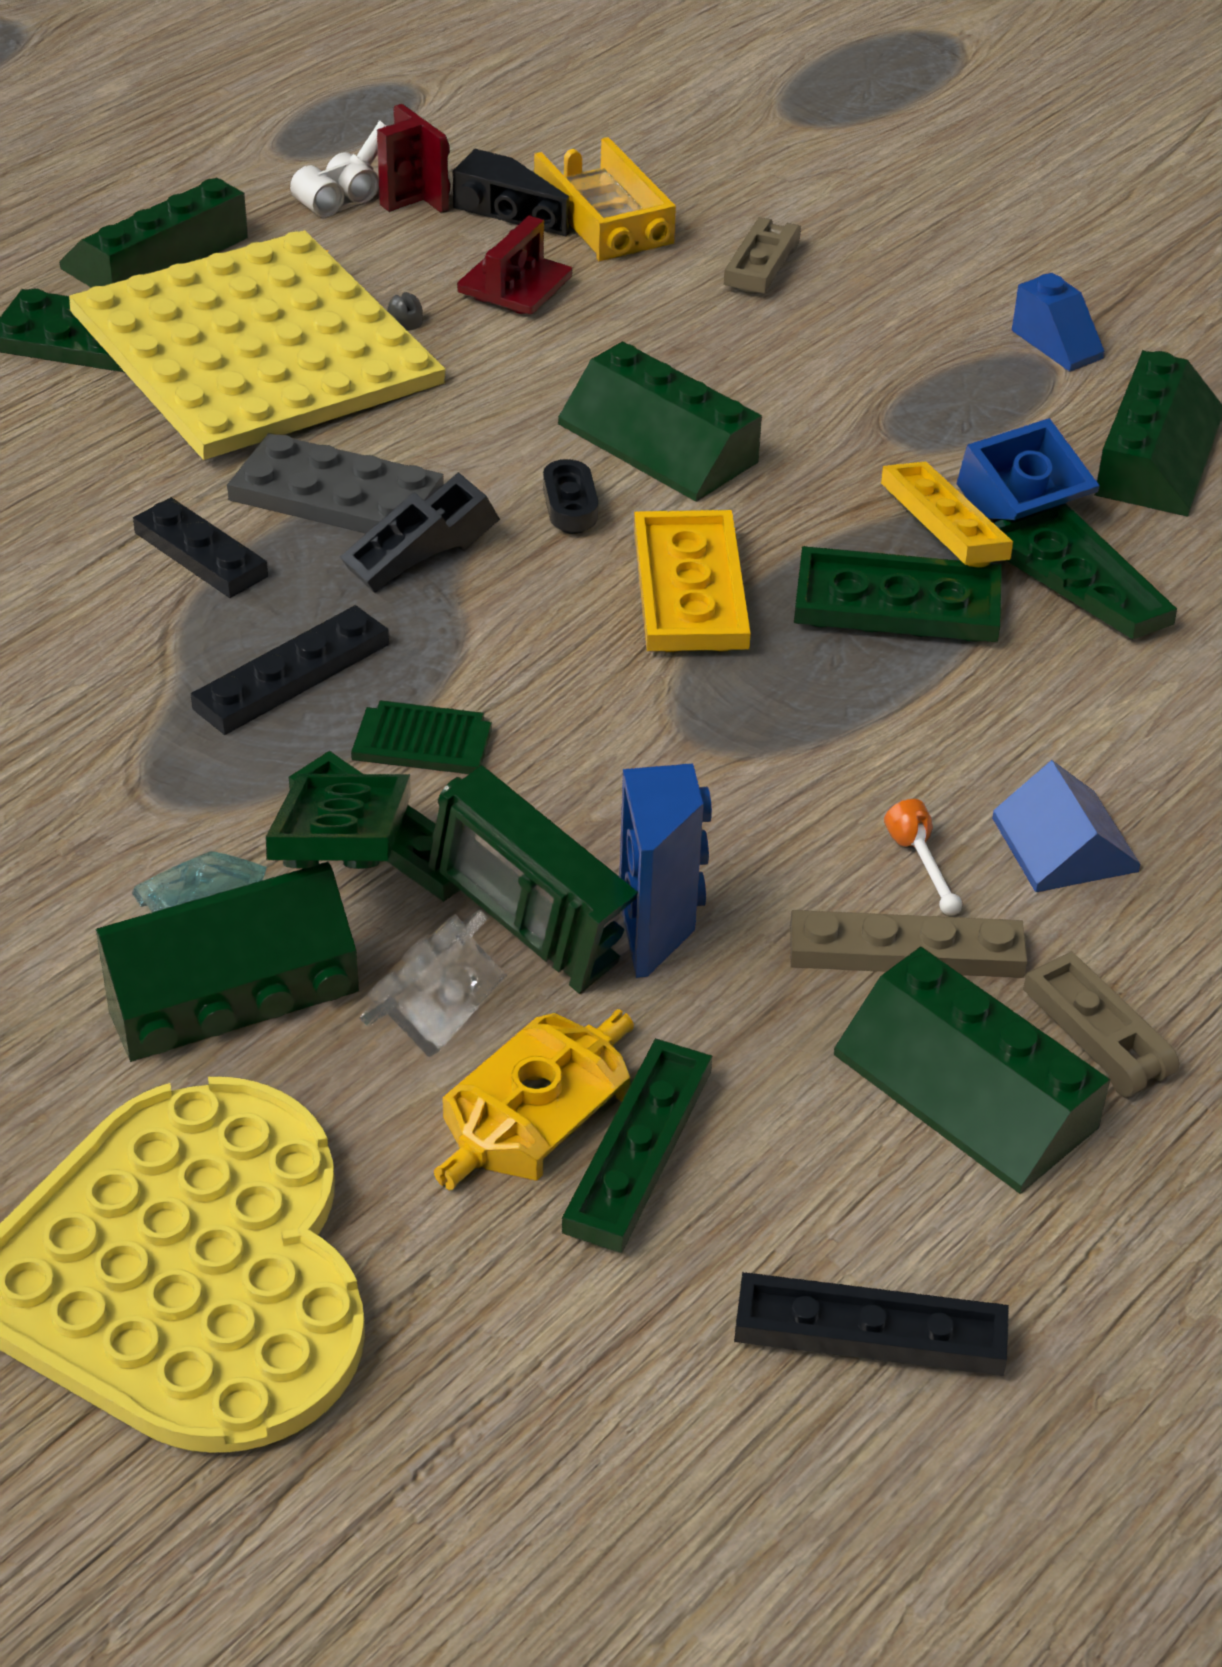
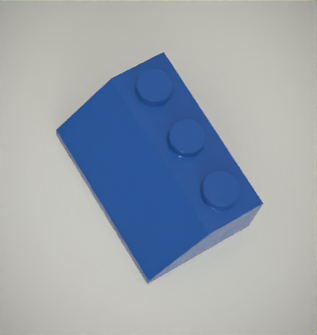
[619,763,712,978]

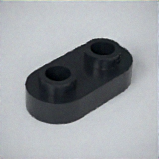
[543,459,598,534]

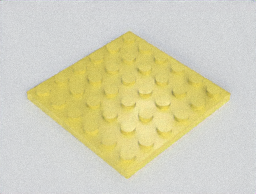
[69,230,445,460]

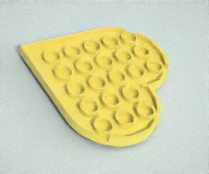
[0,1077,365,1453]

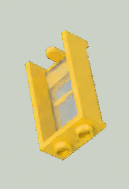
[534,137,676,261]

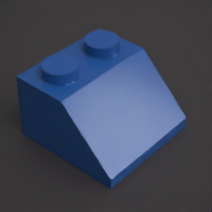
[956,418,1100,520]

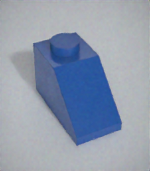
[1011,272,1104,372]

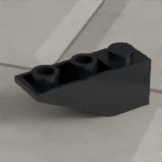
[453,149,569,237]

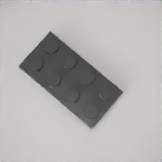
[227,433,444,533]

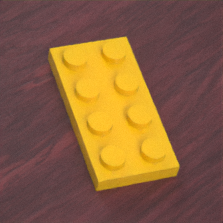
[634,510,751,652]

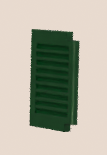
[351,700,492,774]

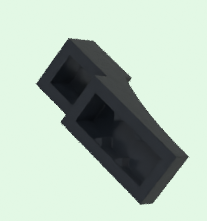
[340,472,500,593]

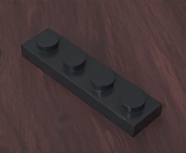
[190,605,389,735]
[734,1272,1009,1376]

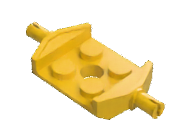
[434,1009,634,1190]

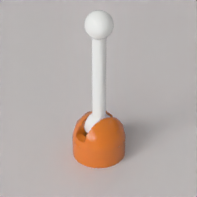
[884,799,962,916]

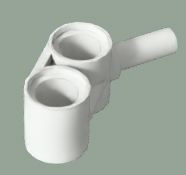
[290,120,387,218]

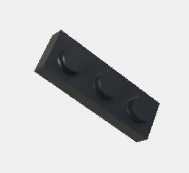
[133,497,268,598]

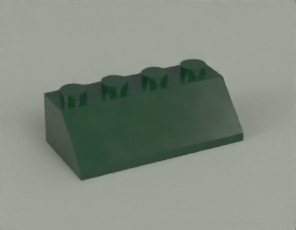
[59,177,248,288]
[558,341,762,502]
[1094,350,1222,517]
[96,861,359,1062]
[834,946,1110,1194]

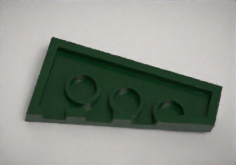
[994,503,1177,640]

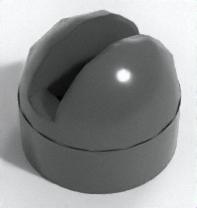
[387,292,423,331]

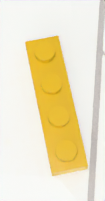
[881,461,1013,567]

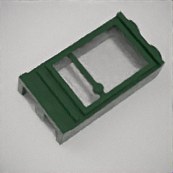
[428,765,638,994]

